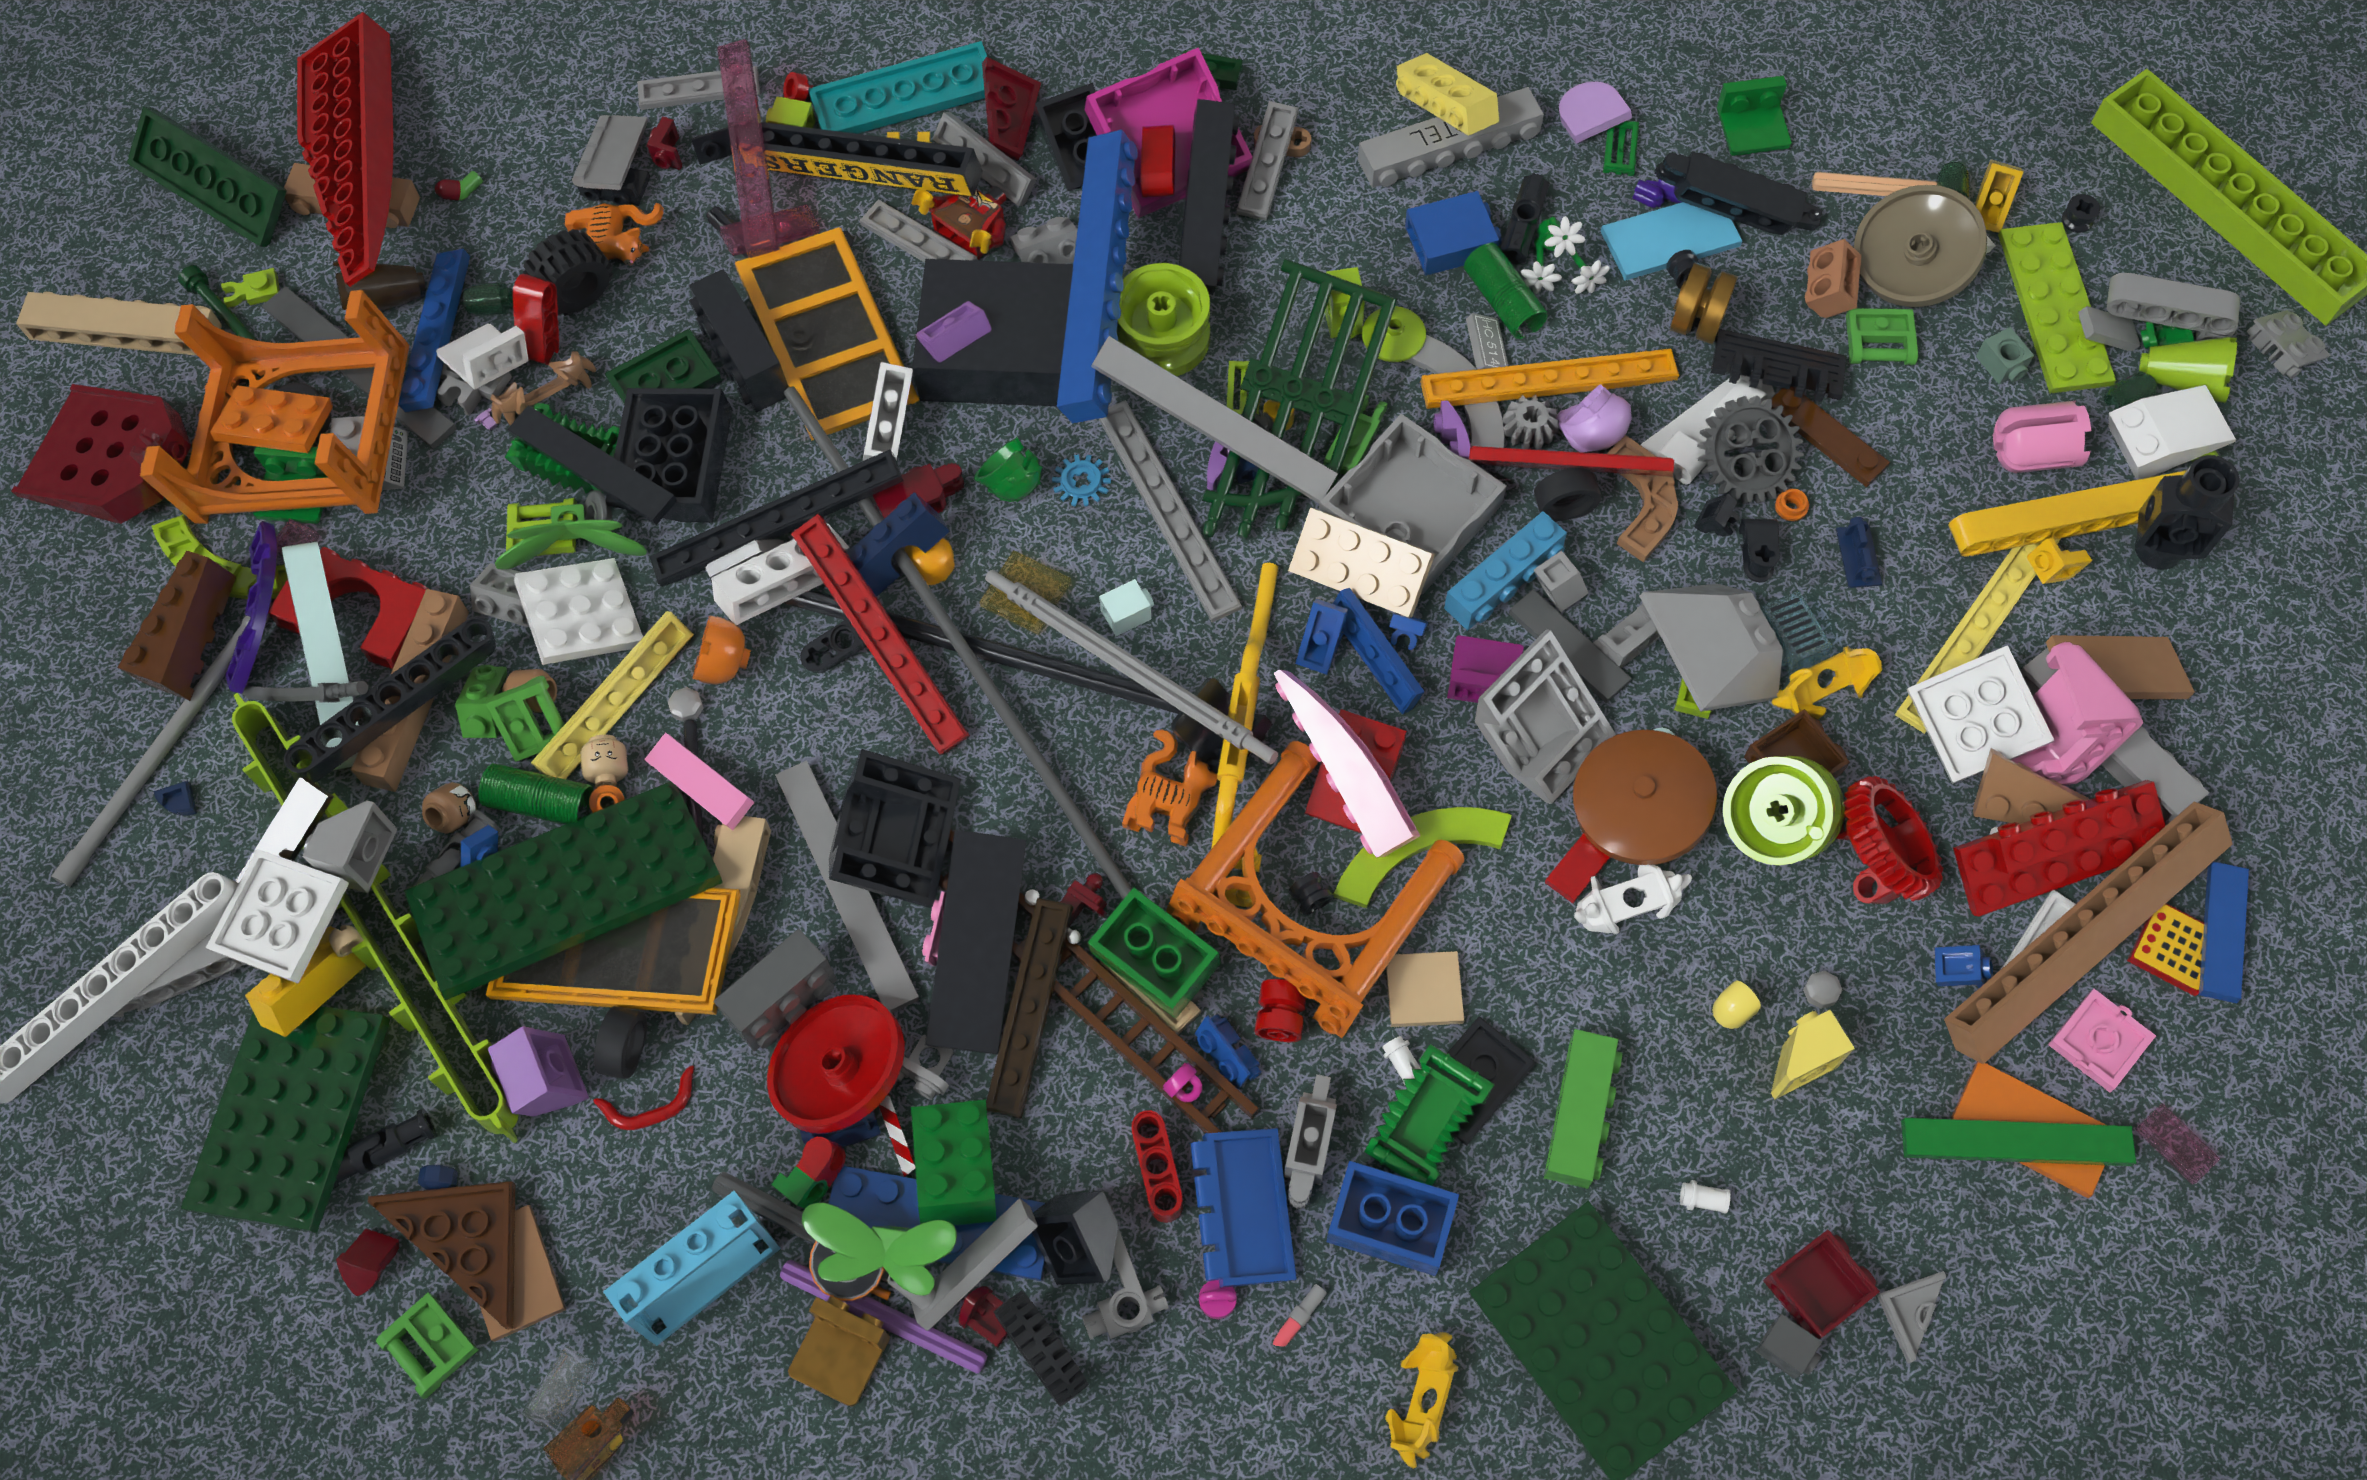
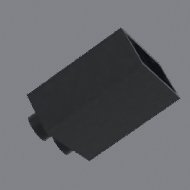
[912,259,1073,407]

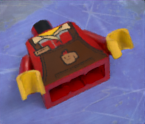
[911,186,1007,260]

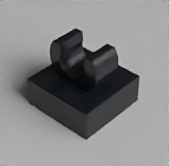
[1694,494,1740,537]

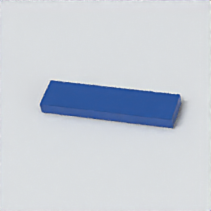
[1332,587,1425,715]
[2199,862,2249,1003]

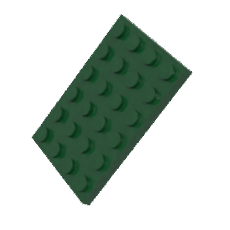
[181,1006,390,1234]
[1468,1201,1738,1480]

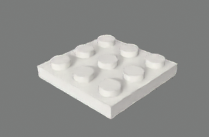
[514,558,643,665]
[1907,645,2054,784]
[206,849,349,984]

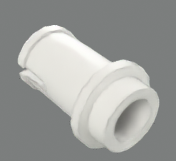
[1382,1036,1421,1085]
[1680,1180,1731,1214]

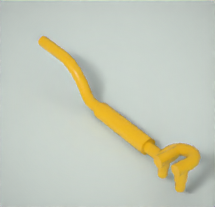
[1211,563,1278,908]

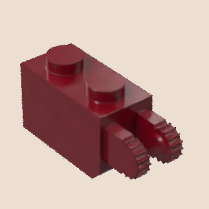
[872,463,965,519]

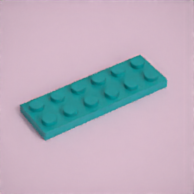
[808,41,987,134]

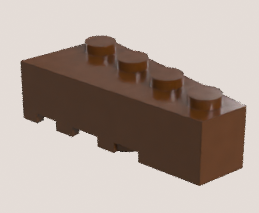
[117,550,237,701]

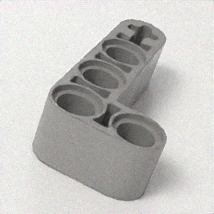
[2106,273,2240,341]

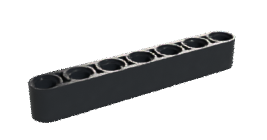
[284,617,496,783]

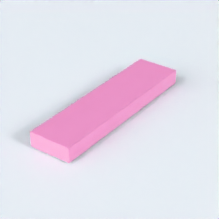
[644,732,754,830]

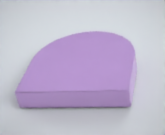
[1559,82,1632,144]

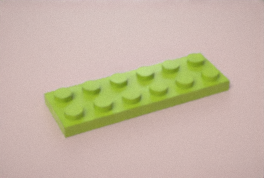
[1998,222,2116,394]

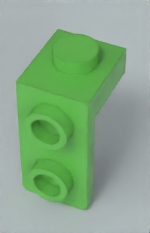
[455,665,507,738]

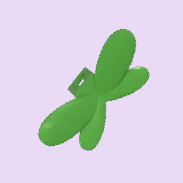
[495,504,647,570]
[802,1203,957,1296]

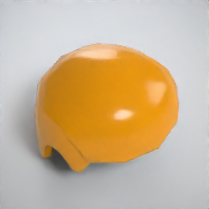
[904,538,955,585]

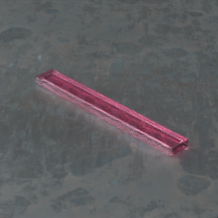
[717,39,780,258]

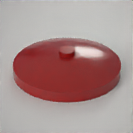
[767,994,905,1133]

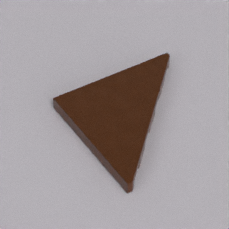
[368,1181,516,1330]

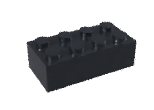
[689,269,788,413]

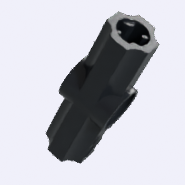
[1501,173,1550,265]

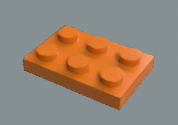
[210,385,333,453]

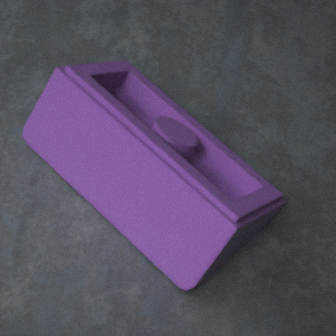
[916,301,991,362]

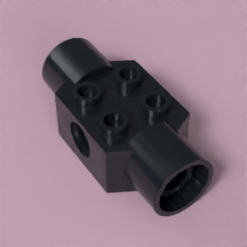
[2135,455,2240,570]

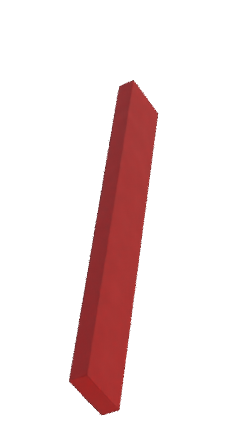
[791,514,970,755]

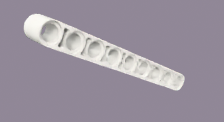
[0,872,239,1104]

